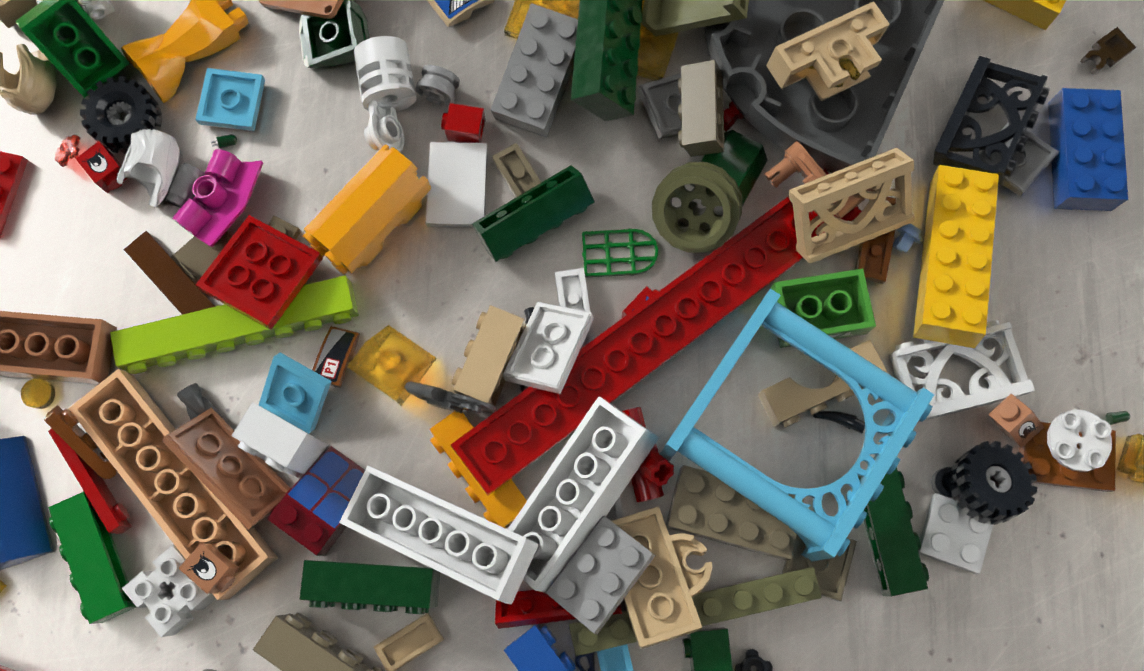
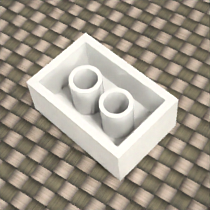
[231,402,329,478]

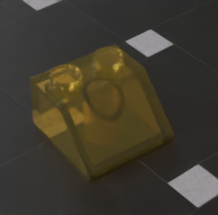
[347,325,437,407]

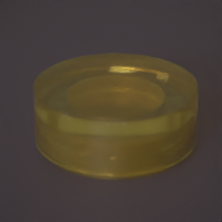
[21,378,55,409]

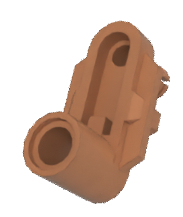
[764,141,875,219]

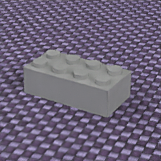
[491,3,578,137]

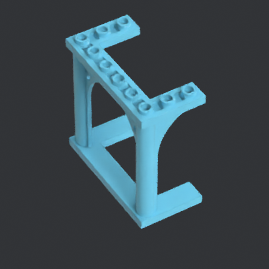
[660,289,935,562]

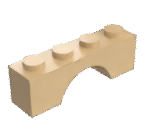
[758,340,887,428]

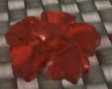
[54,134,81,167]

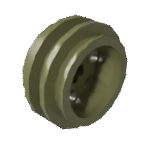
[652,162,742,253]

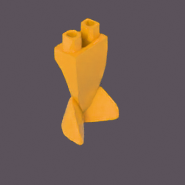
[121,0,249,104]

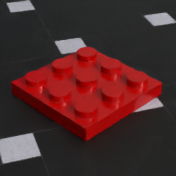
[195,215,323,330]

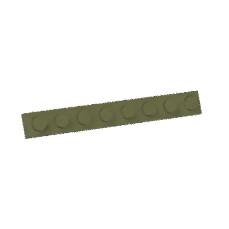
[569,567,822,656]

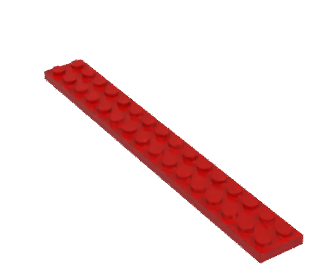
[450,169,862,496]

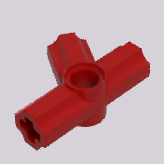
[622,407,674,503]

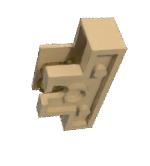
[766,1,890,101]

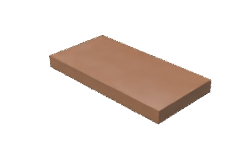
[162,407,291,530]

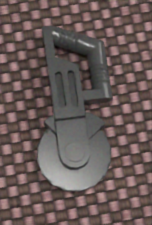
[405,381,497,413]

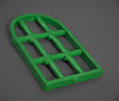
[582,228,658,278]

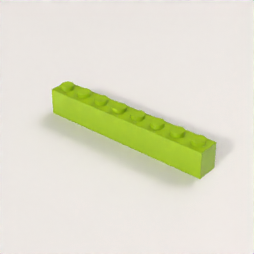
[110,275,359,374]

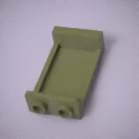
[642,0,749,37]

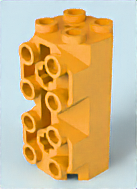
[303,144,431,275]

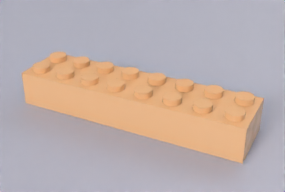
[68,369,278,600]

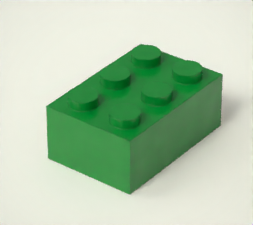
[16,0,130,98]

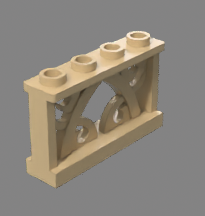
[789,148,915,263]

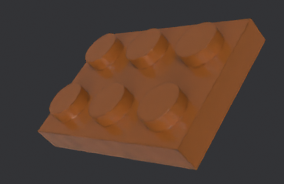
[1019,422,1116,492]

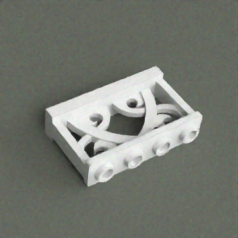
[888,320,1035,422]

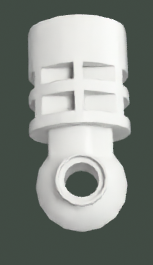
[354,36,416,152]

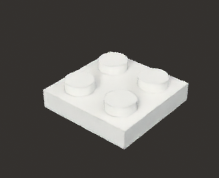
[918,494,993,574]

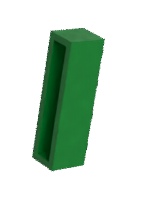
[48,491,136,624]

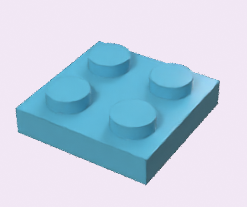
[196,68,265,131]
[259,352,332,434]

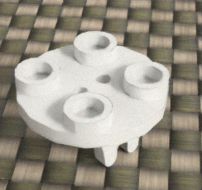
[1047,409,1112,472]

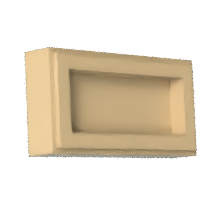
[373,613,445,671]

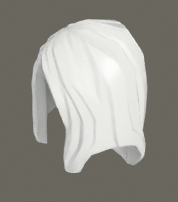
[117,129,180,207]

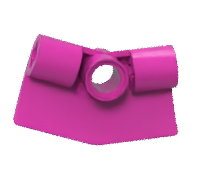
[172,149,263,247]

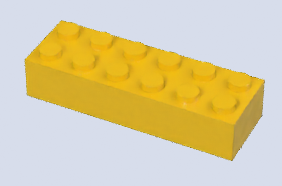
[913,165,999,348]

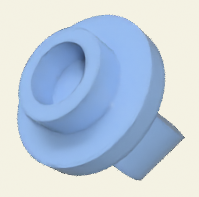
[893,224,923,253]

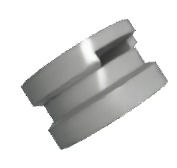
[415,65,460,106]

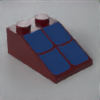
[267,446,365,557]

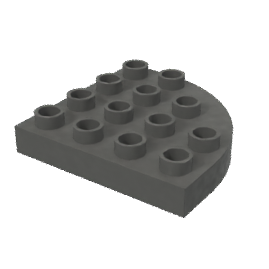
[704,0,944,173]

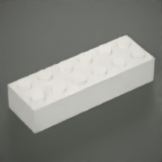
[508,397,659,593]
[339,465,539,605]

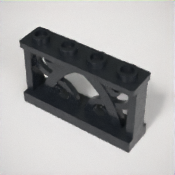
[933,56,1050,185]

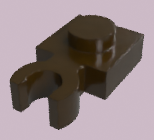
[1080,27,1136,75]

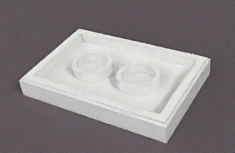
[426,142,488,227]
[503,302,594,394]

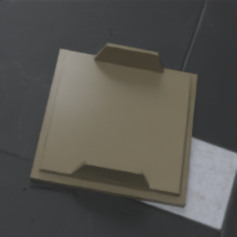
[171,231,232,297]

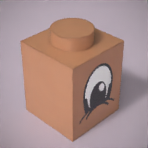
[988,394,1044,448]
[178,543,239,594]

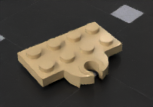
[612,506,712,650]

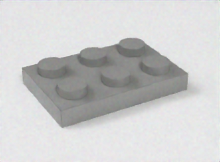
[546,516,656,635]

